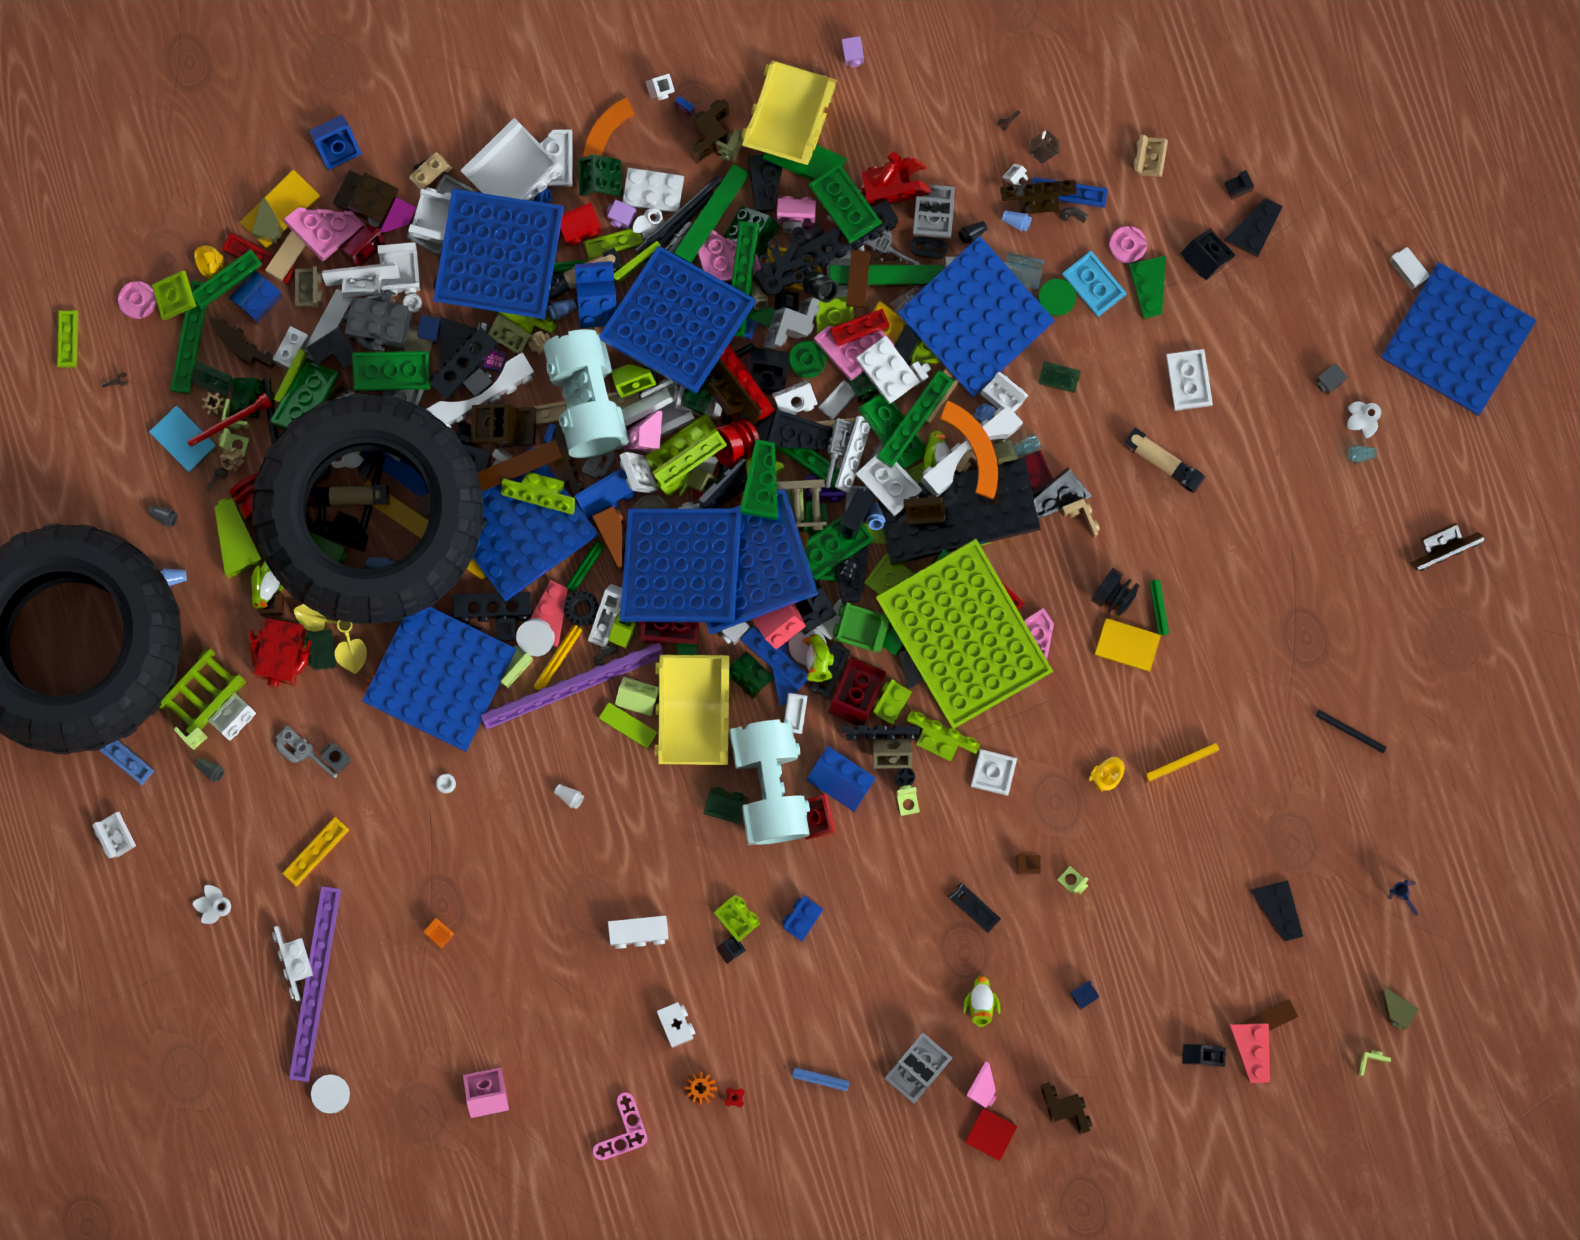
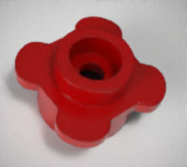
[725,1087,745,1108]

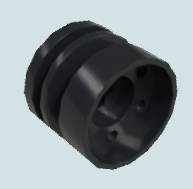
[1091,568,1140,619]

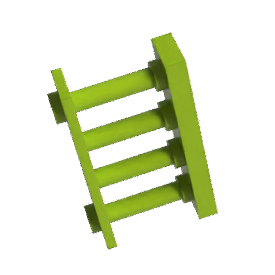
[644,413,727,488]
[160,648,246,734]

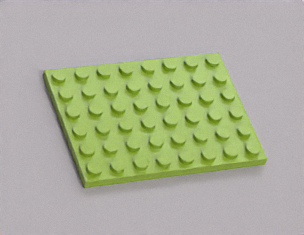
[876,539,1053,729]

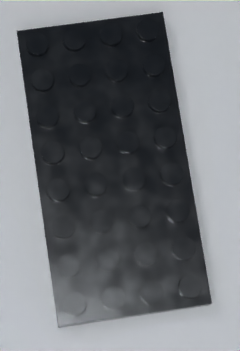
[878,457,1041,566]

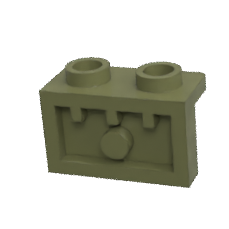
[715,129,744,162]
[488,315,531,355]

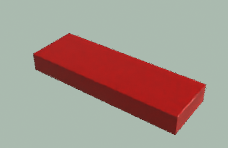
[830,308,890,347]

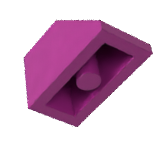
[378,197,416,233]

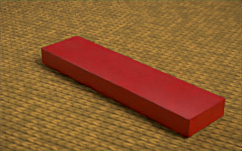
[221,232,297,285]

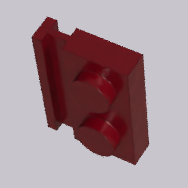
[1025,450,1053,495]

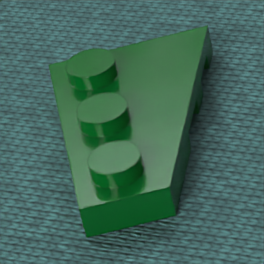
[1129,255,1166,320]

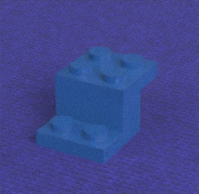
[575,261,617,328]

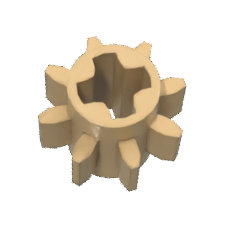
[528,331,551,355]
[202,392,225,416]
[219,447,244,471]

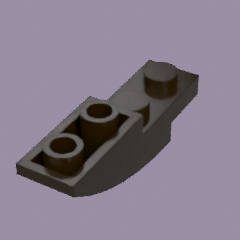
[210,317,275,369]
[554,423,584,498]

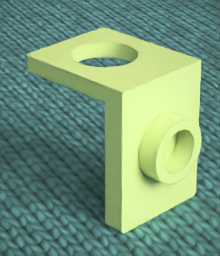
[221,398,249,430]
[218,428,250,457]
[896,785,920,816]
[1058,866,1089,895]
[1358,1050,1391,1076]

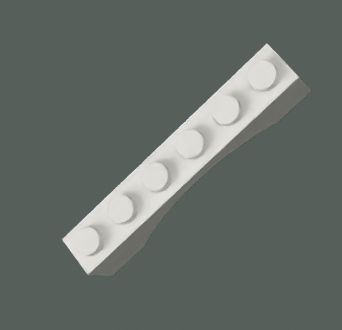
[427,353,535,428]
[921,406,1023,496]

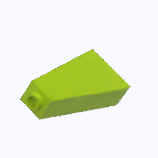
[215,498,263,579]

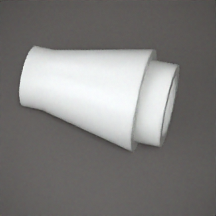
[554,784,584,809]

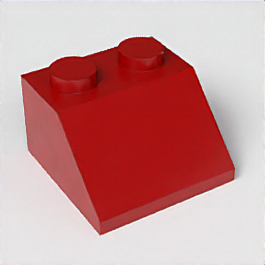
[560,202,602,246]

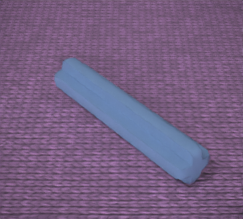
[792,1068,849,1091]

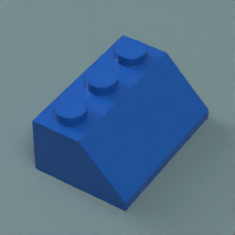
[574,467,637,522]
[806,746,876,812]

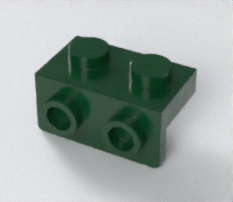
[682,375,717,415]
[229,377,263,419]
[729,651,774,699]

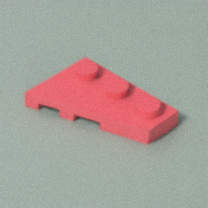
[530,580,568,648]
[1229,1023,1270,1083]

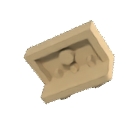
[1133,135,1168,177]

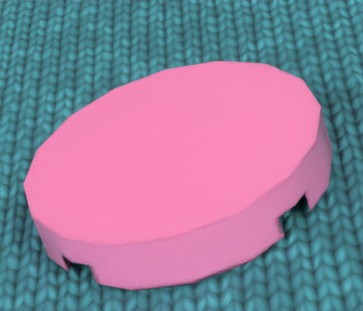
[1109,226,1147,264]
[118,281,156,319]

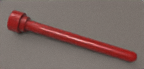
[188,393,272,447]

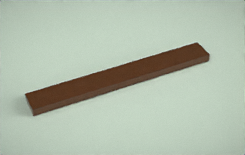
[416,440,564,517]

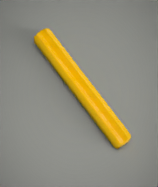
[534,624,582,691]

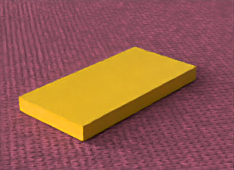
[240,170,321,249]

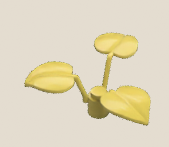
[294,604,367,674]

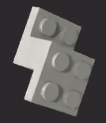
[913,184,955,238]
[763,297,819,349]
[884,1033,952,1104]

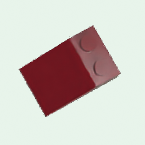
[341,224,385,267]
[640,622,700,644]
[828,657,886,726]

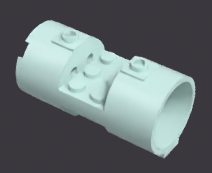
[543,329,629,458]
[729,719,810,845]

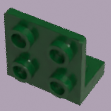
[578,154,623,197]
[724,206,780,257]

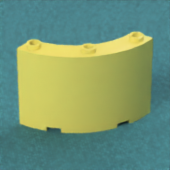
[741,60,837,165]
[655,655,729,765]

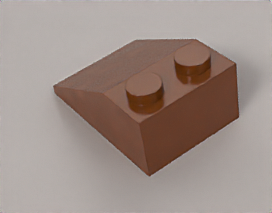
[593,506,624,573]

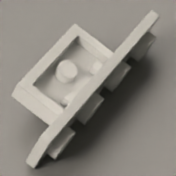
[322,262,400,298]
[835,416,871,493]
[272,926,314,1002]

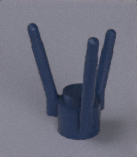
[1388,880,1418,916]

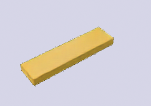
[1145,743,1219,783]
[282,817,349,887]

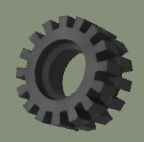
[564,590,599,627]

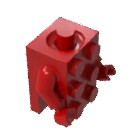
[861,151,931,206]
[249,618,312,688]

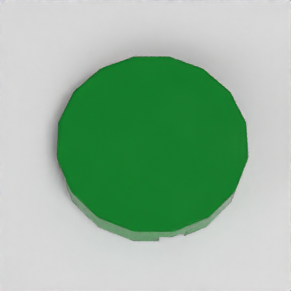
[1038,279,1076,317]
[789,341,826,379]

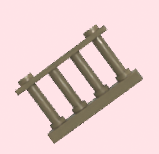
[777,479,827,530]

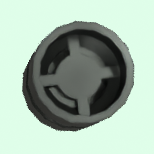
[803,271,838,303]

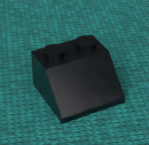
[1180,228,1236,281]
[748,347,790,394]

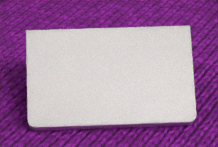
[1389,247,1430,290]

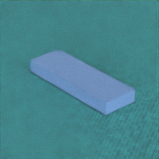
[99,740,154,785]

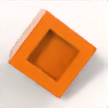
[423,918,455,948]

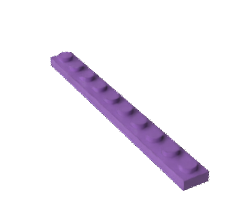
[481,643,664,729]
[289,886,341,1082]

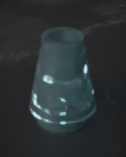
[1014,433,1042,457]
[1347,445,1377,464]

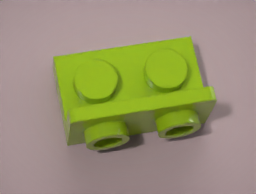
[872,679,912,725]
[714,895,761,942]

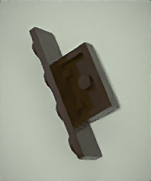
[1000,180,1077,214]
[706,358,762,424]
[1410,523,1485,571]

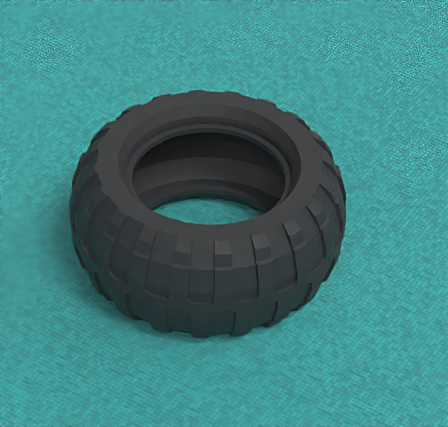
[252,393,483,625]
[0,524,183,754]

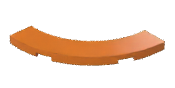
[583,97,635,157]
[940,401,998,500]

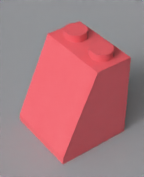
[752,603,806,649]

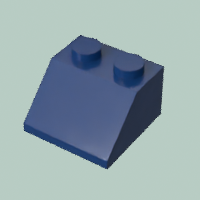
[309,114,362,170]
[229,271,283,323]

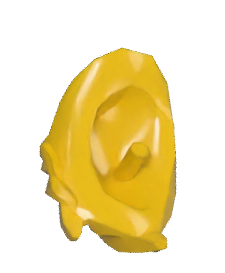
[194,246,225,280]
[1089,757,1125,792]

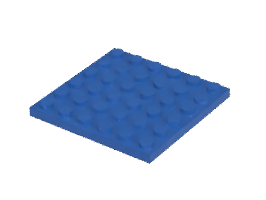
[433,189,564,319]
[897,236,1055,397]
[599,246,756,394]
[1381,262,1537,417]
[473,447,599,602]
[706,489,818,634]
[620,509,742,622]
[362,607,517,752]

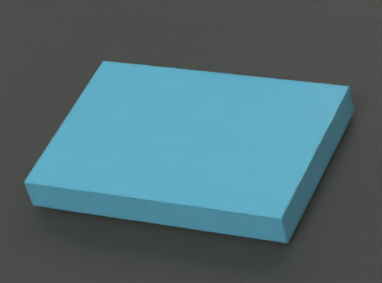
[1061,250,1127,318]
[149,405,217,473]

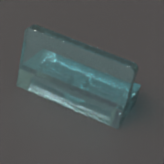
[1005,253,1045,289]

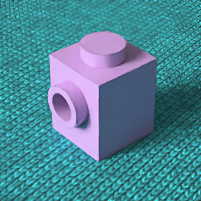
[841,36,864,67]
[606,199,637,229]

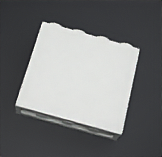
[460,118,563,201]

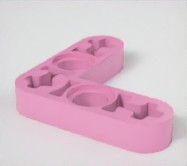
[593,1092,647,1161]

